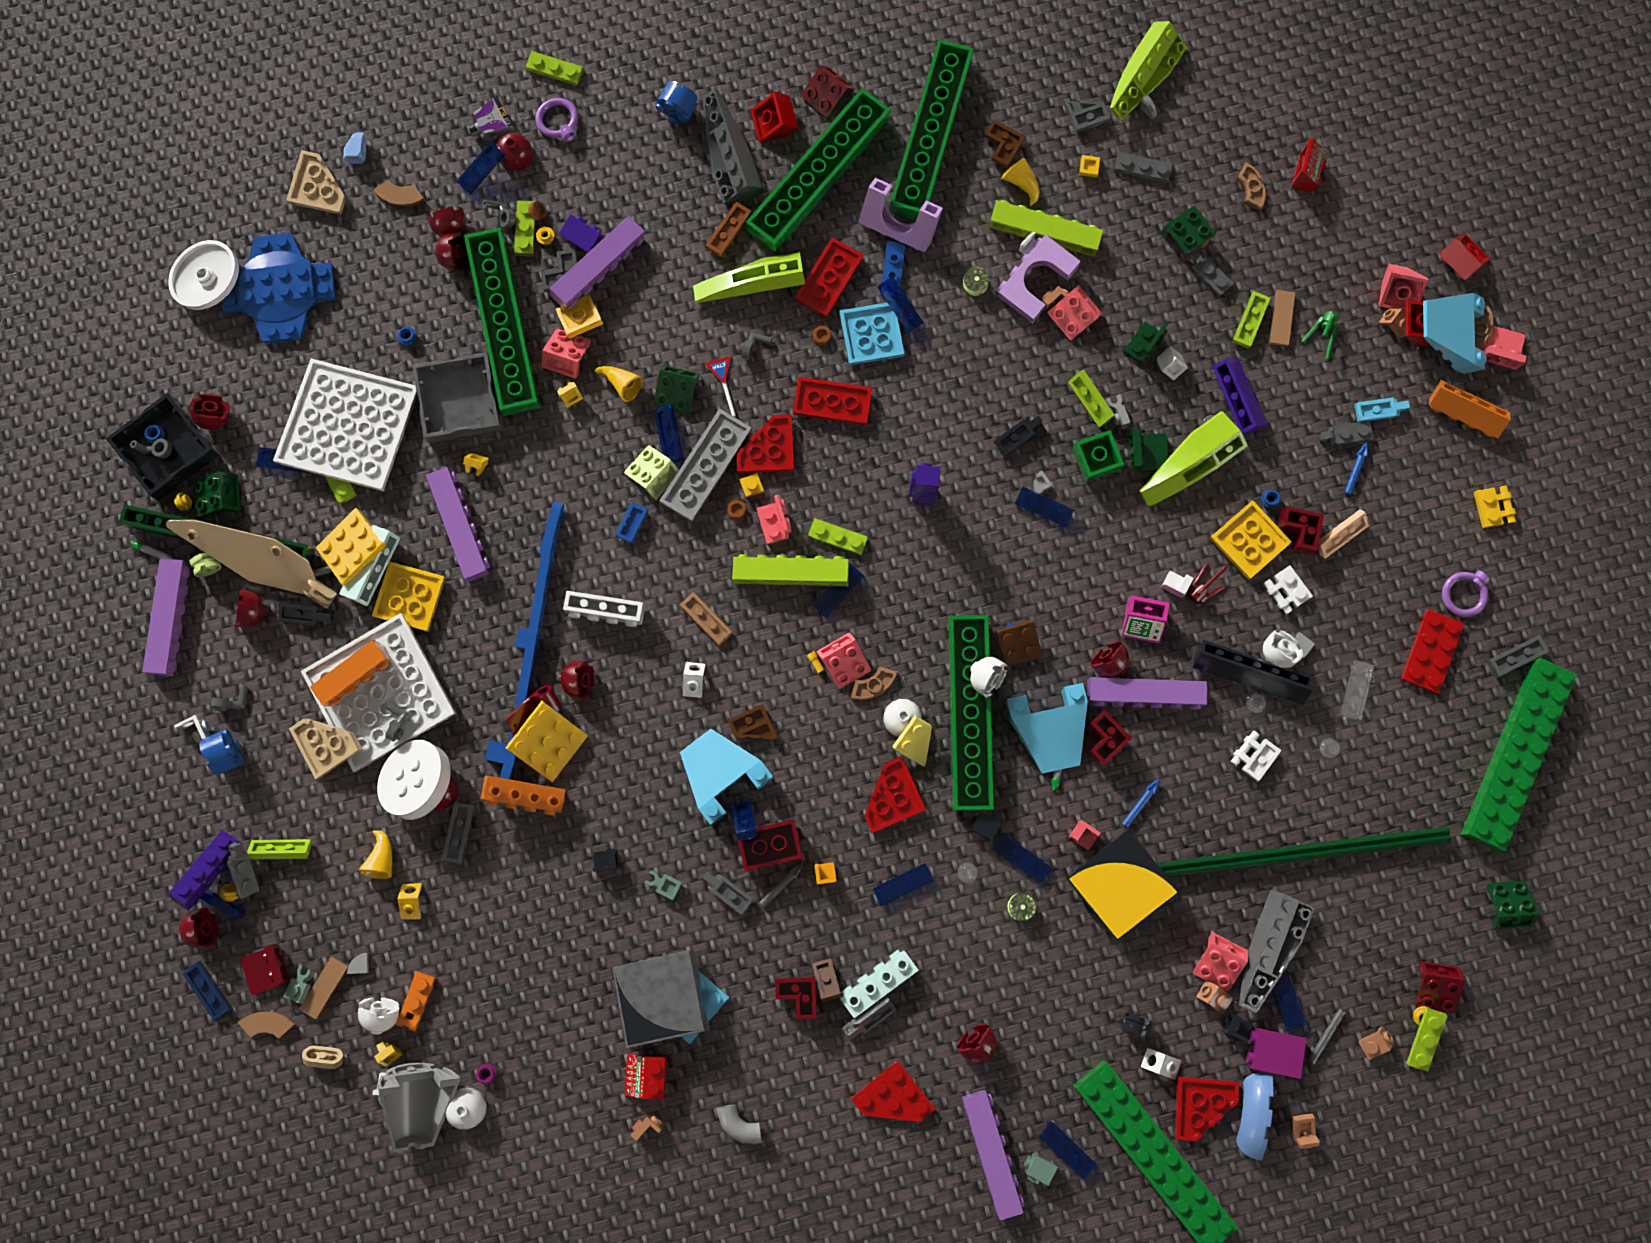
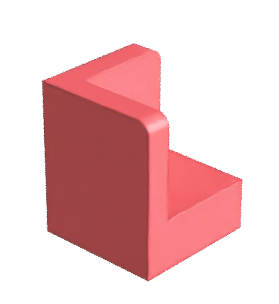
[1069,820,1101,850]

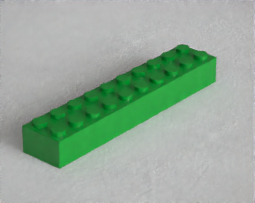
[889,39,974,220]
[746,88,891,253]
[464,227,541,416]
[948,615,994,811]
[1460,658,1577,852]
[1073,1060,1239,1243]

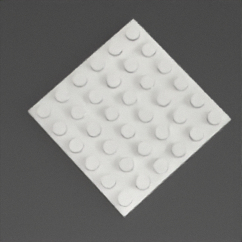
[273,359,418,491]
[301,613,457,772]

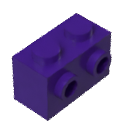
[559,214,605,252]

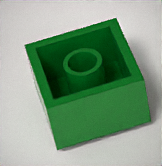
[1072,430,1124,483]

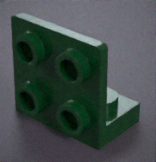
[1161,205,1216,254]
[1123,321,1169,365]
[653,365,700,414]
[1128,429,1168,472]
[194,471,241,517]
[1487,880,1539,930]

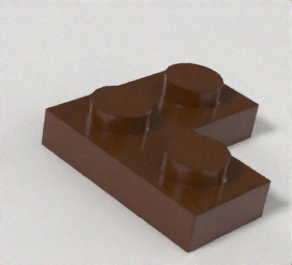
[984,119,1026,169]

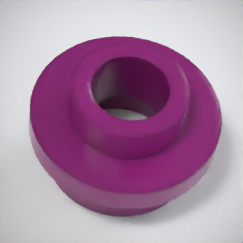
[476,1063,497,1084]

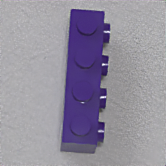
[1212,358,1267,434]
[908,463,940,505]
[169,830,239,911]

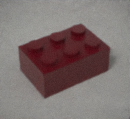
[736,819,803,872]

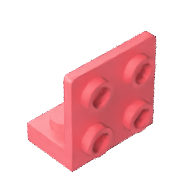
[1048,285,1102,340]
[1482,326,1526,370]
[541,329,591,379]
[757,495,791,545]
[816,633,871,689]
[1193,932,1248,991]

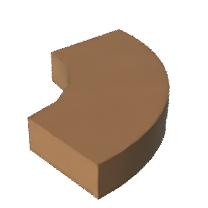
[1236,162,1266,211]
[373,180,425,207]
[1474,306,1493,350]
[851,667,898,700]
[238,1011,296,1039]

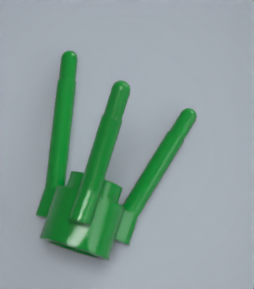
[1301,311,1339,360]

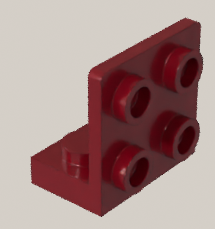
[801,65,855,118]
[240,944,290,995]
[1415,961,1466,1013]

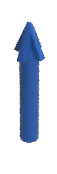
[1344,442,1368,495]
[1122,779,1160,828]

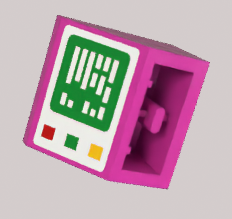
[1121,595,1170,644]

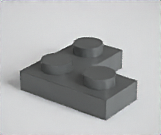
[541,249,577,292]

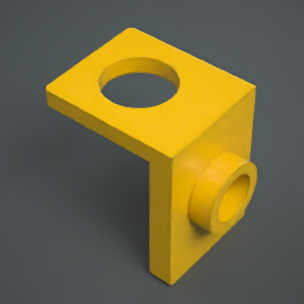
[398,883,422,920]

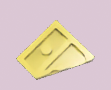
[893,715,932,766]

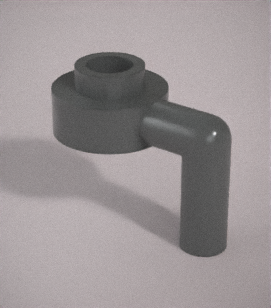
[483,200,516,228]
[739,333,772,360]
[130,438,172,459]
[211,686,248,712]
[385,703,409,742]

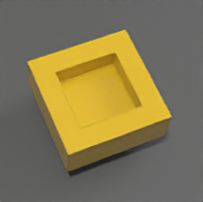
[1079,155,1100,178]
[740,473,764,498]

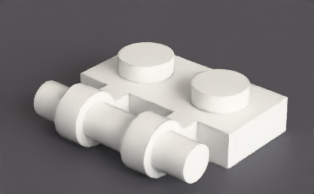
[1264,566,1312,614]
[1230,731,1281,782]

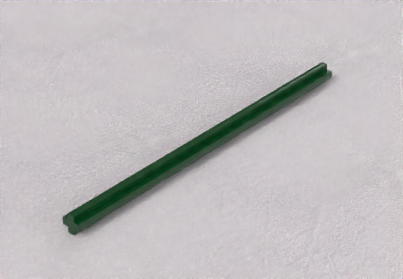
[1157,826,1452,878]

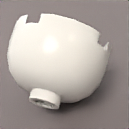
[1263,630,1303,668]
[970,657,1007,697]
[884,699,922,737]
[358,998,399,1034]
[446,1088,487,1129]

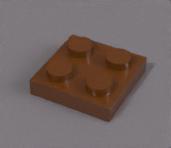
[996,619,1042,667]

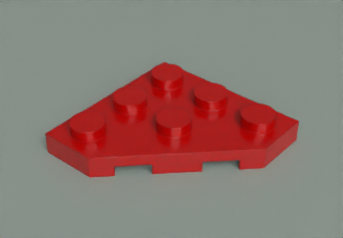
[737,414,794,473]
[864,756,926,833]
[851,1060,935,1122]
[1175,1076,1239,1141]

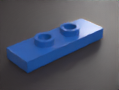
[880,241,905,298]

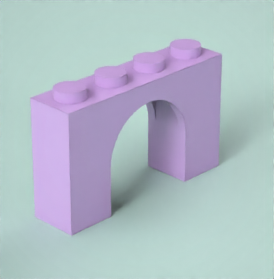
[858,178,943,252]
[998,234,1080,324]

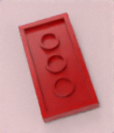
[795,237,864,318]
[793,377,872,425]
[1401,609,1464,694]

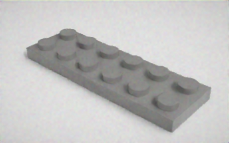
[659,409,752,522]

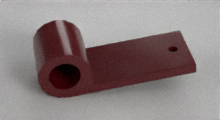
[504,685,562,737]

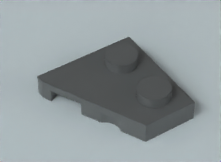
[1063,98,1110,133]

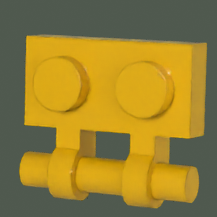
[1474,485,1516,529]

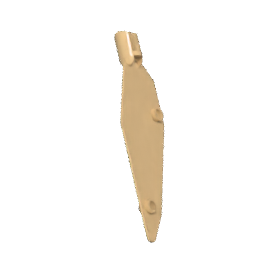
[166,520,337,608]

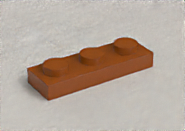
[705,202,752,257]

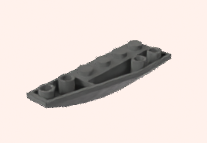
[702,88,762,205]
[1239,890,1315,1013]

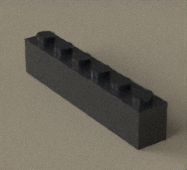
[1192,639,1314,705]

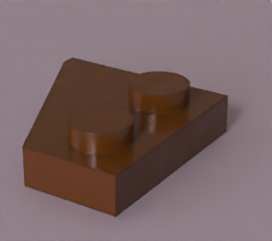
[727,704,778,740]

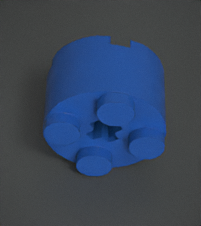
[655,81,699,124]
[200,729,244,775]

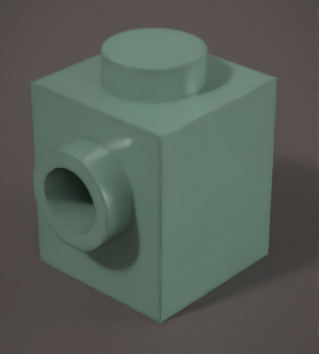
[1024,1153,1058,1186]

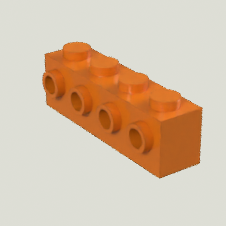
[1429,380,1511,438]
[310,640,392,707]
[481,776,566,816]

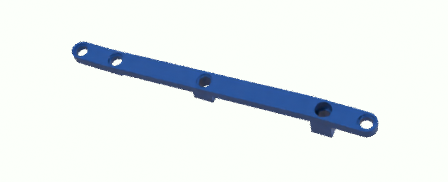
[485,502,564,805]

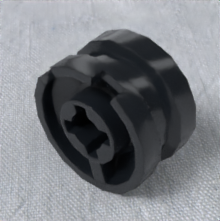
[1121,1012,1153,1037]

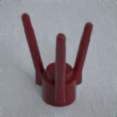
[1187,563,1227,604]

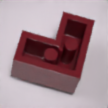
[1278,506,1324,555]
[1087,710,1132,767]
[775,977,817,1019]

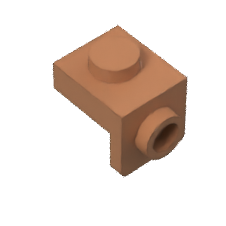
[1042,286,1069,312]
[1379,309,1406,338]
[1197,981,1233,1014]
[1358,1027,1393,1060]
[1292,1113,1320,1149]
[630,1115,663,1141]

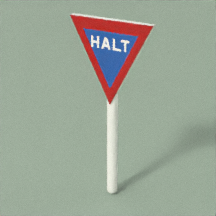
[704,356,736,417]

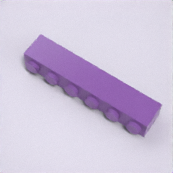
[549,216,645,310]
[426,467,490,582]
[142,559,191,677]
[1087,677,1207,710]
[962,1090,1025,1220]

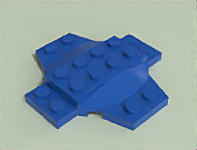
[222,232,336,344]

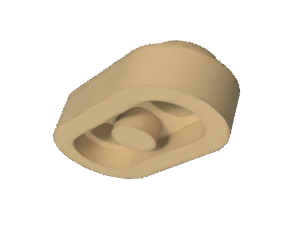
[302,1046,343,1069]

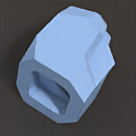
[343,132,366,164]

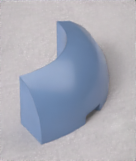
[1236,1072,1273,1161]

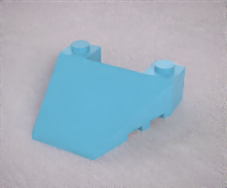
[1423,293,1486,374]
[1005,683,1088,774]
[680,729,773,826]

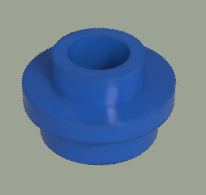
[397,327,417,345]
[145,425,165,443]
[1261,489,1281,508]

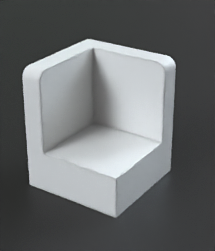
[1157,346,1188,380]
[1161,571,1193,598]

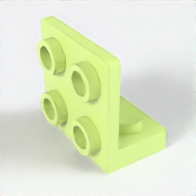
[624,446,679,500]

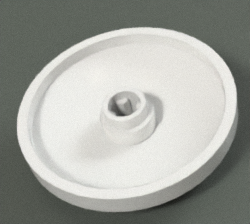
[169,240,239,310]

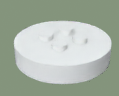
[377,740,451,820]

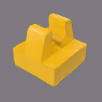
[557,382,583,408]
[463,453,489,476]
[374,1041,403,1066]

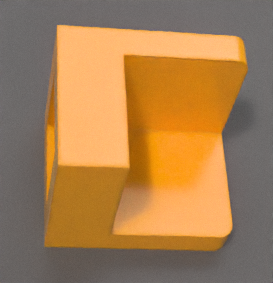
[814,862,837,885]

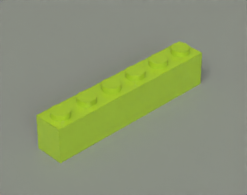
[989,200,1103,257]
[732,554,849,586]

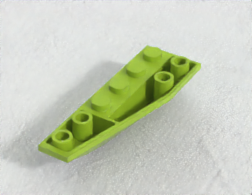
[1110,21,1187,120]
[693,251,805,303]
[1140,411,1248,507]

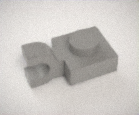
[1105,394,1130,430]

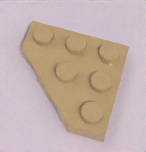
[286,150,346,215]
[289,718,362,779]

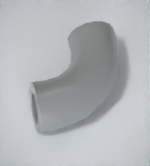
[717,1104,762,1144]

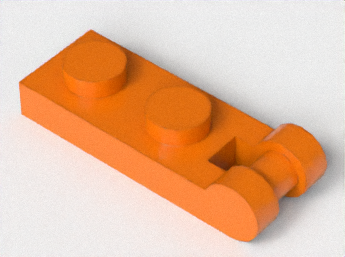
[396,971,436,1032]

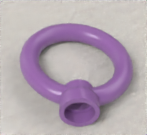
[535,98,578,142]
[1442,570,1490,617]

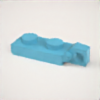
[1354,397,1410,422]

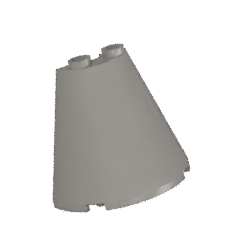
[378,1063,460,1153]

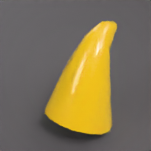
[1001,158,1040,206]
[595,366,643,402]
[358,831,392,879]

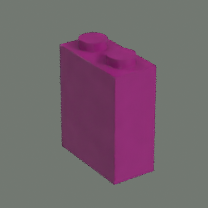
[1246,1027,1307,1079]

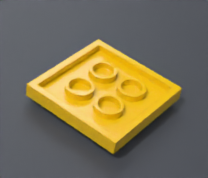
[1210,500,1292,580]
[316,508,386,586]
[372,561,446,632]
[505,701,588,782]

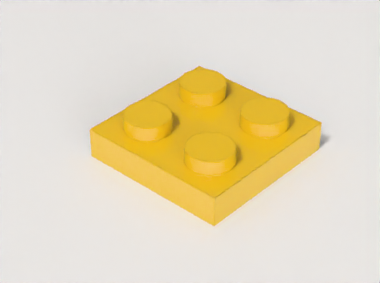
[556,294,603,339]

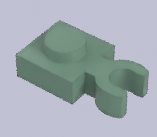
[645,871,682,900]
[283,966,315,1004]

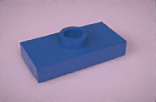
[615,502,649,545]

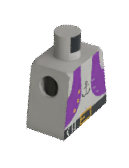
[468,97,515,141]

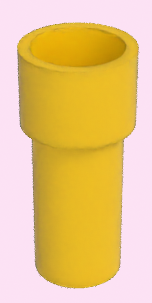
[807,651,824,673]

